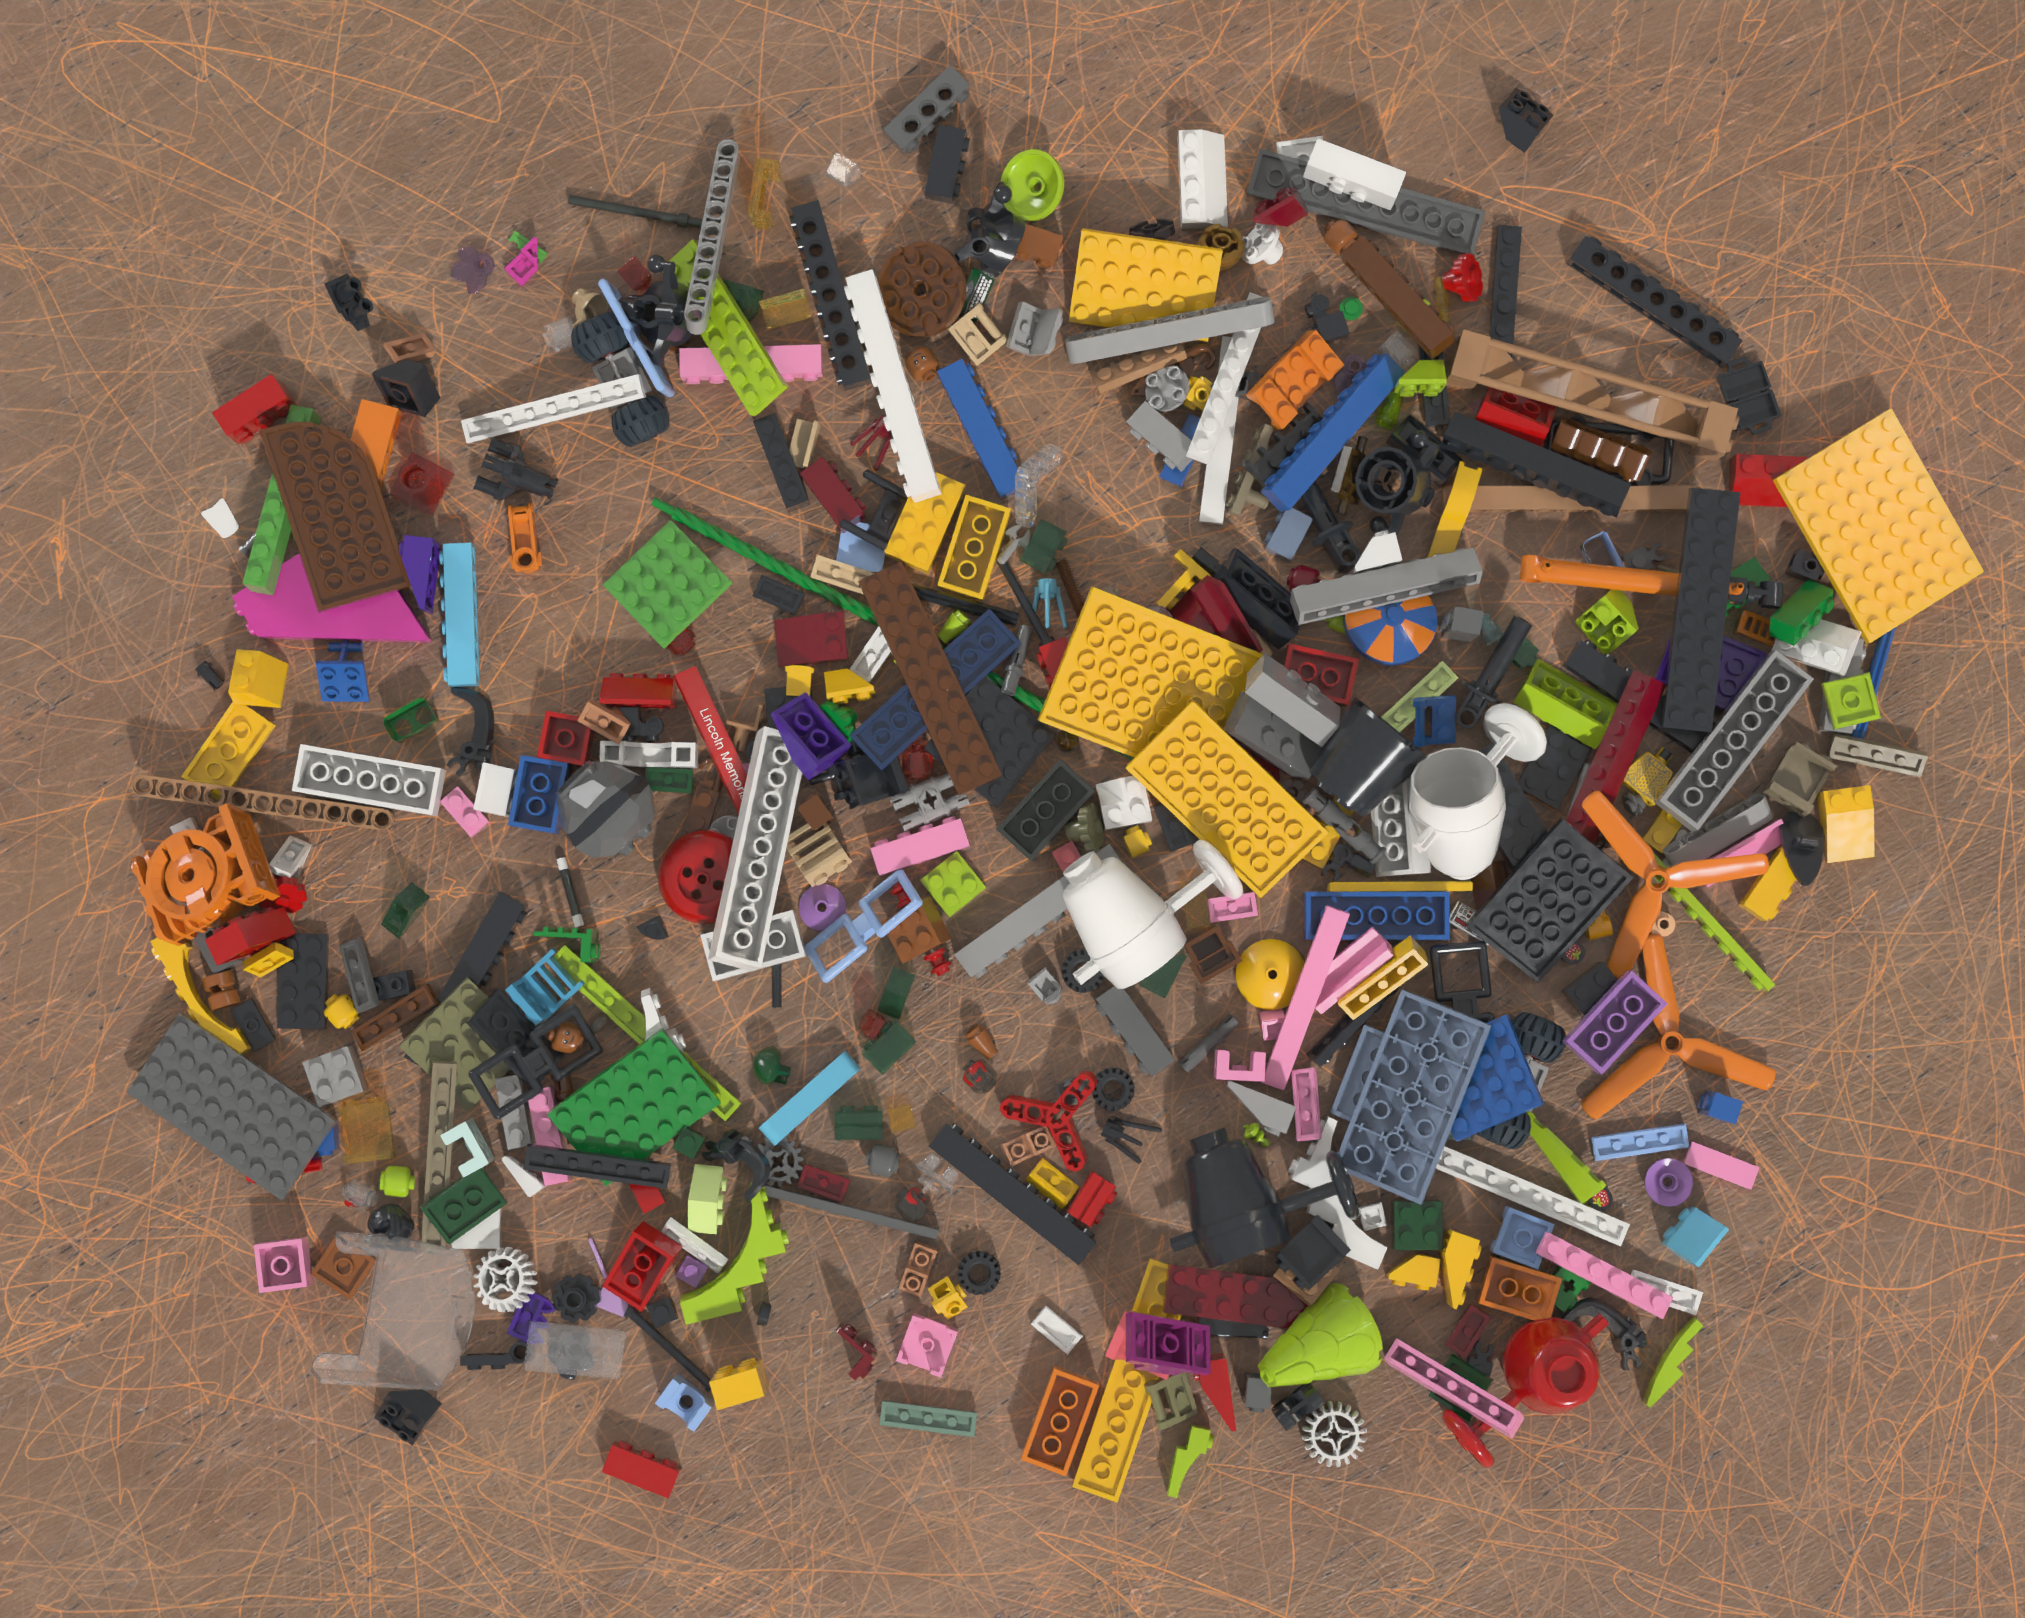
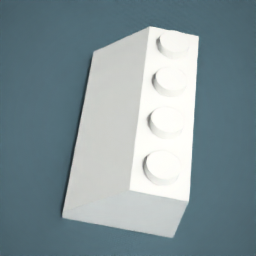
[1177,129,1228,230]
[1371,778,1431,877]

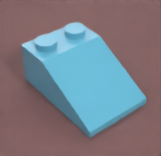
[1662,1206,1729,1267]

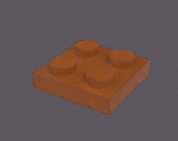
[311,1233,378,1300]

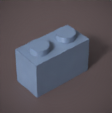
[1263,508,1313,563]

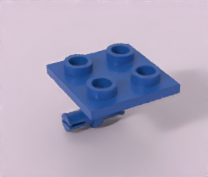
[316,640,370,702]

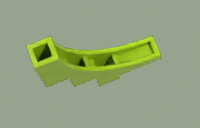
[680,1182,790,1325]

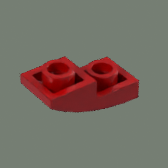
[629,1159,666,1214]

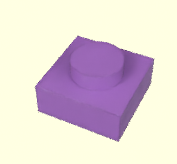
[676,1255,708,1288]

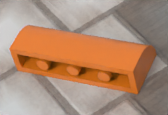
[350,399,402,491]

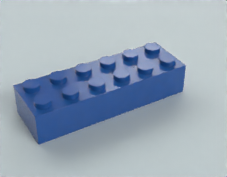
[1303,892,1450,940]

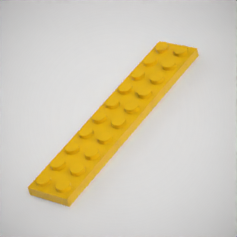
[1072,1258,1181,1503]

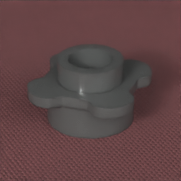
[1622,792,1645,816]

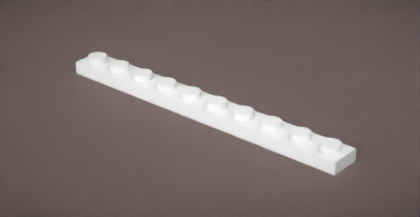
[1436,1147,1630,1246]

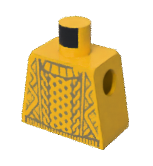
[1622,747,1673,806]

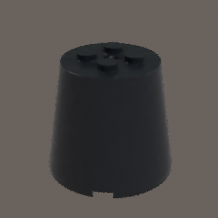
[1309,697,1427,817]

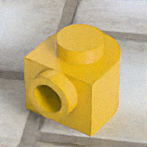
[1122,825,1152,858]

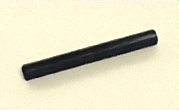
[912,584,1019,625]

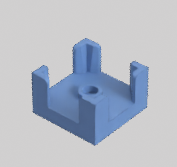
[1489,1206,1555,1269]

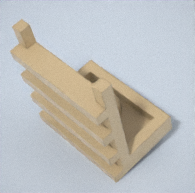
[786,822,852,887]

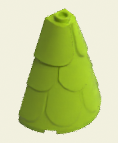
[1257,1283,1383,1387]

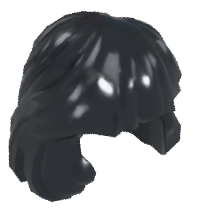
[367,1203,415,1248]

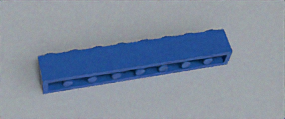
[1261,353,1405,511]

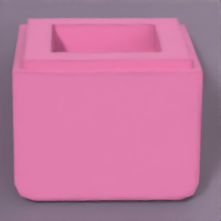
[1259,1009,1285,1041]

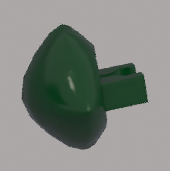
[752,1046,791,1085]

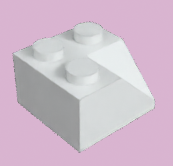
[1096,776,1152,831]

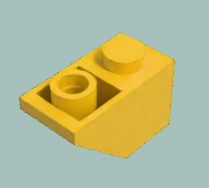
[1386,1253,1441,1291]

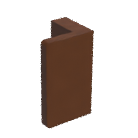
[1470,860,1508,912]

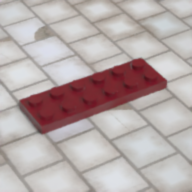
[1162,1264,1307,1329]

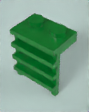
[533,927,601,963]

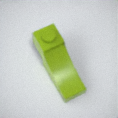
[1167,1423,1214,1498]

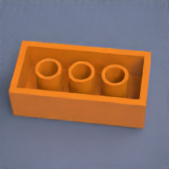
[1021,1365,1099,1476]

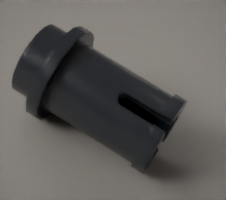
[195,660,226,691]

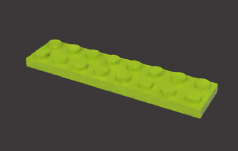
[662,239,789,416]

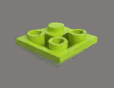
[1394,360,1447,397]
[1574,589,1638,654]

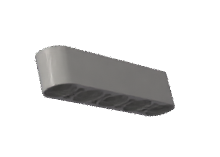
[1663,794,1774,867]

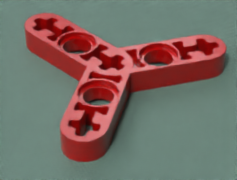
[1000,1071,1097,1171]

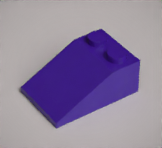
[399,535,442,615]
[771,692,851,780]

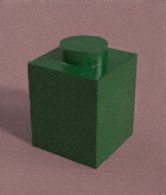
[672,1127,707,1159]

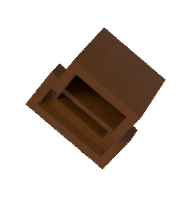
[1183,926,1242,984]

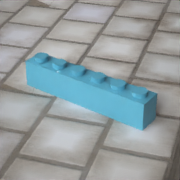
[439,543,480,687]

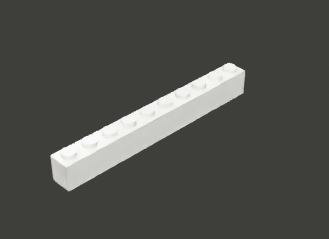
[844,269,942,503]

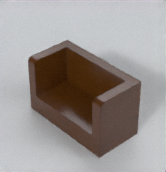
[797,794,836,832]

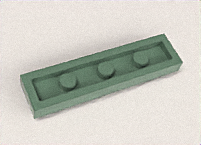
[879,1400,977,1437]

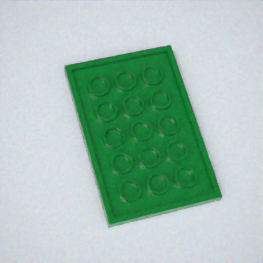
[547,1028,721,1186]

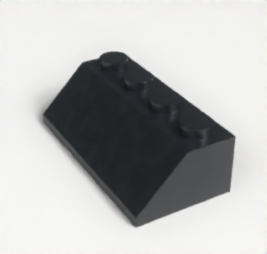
[1214,548,1301,650]

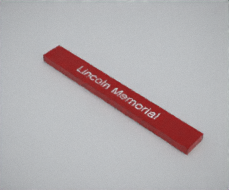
[673,666,747,815]

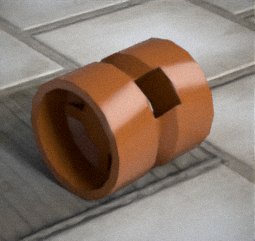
[202,970,241,1011]

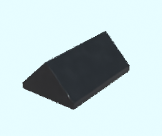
[1386,414,1463,487]

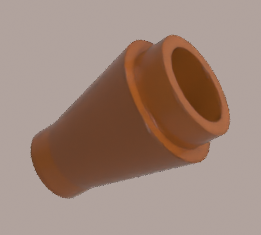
[965,1023,998,1060]

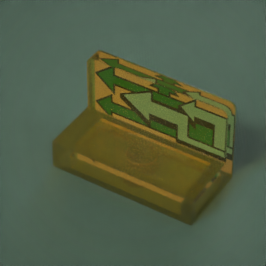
[759,289,812,329]

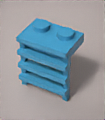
[505,948,585,1026]

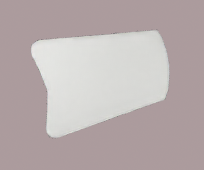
[201,498,239,538]

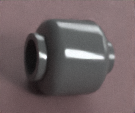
[865,1144,900,1177]

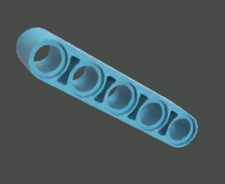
[759,1050,861,1146]

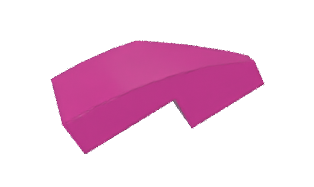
[504,237,538,287]

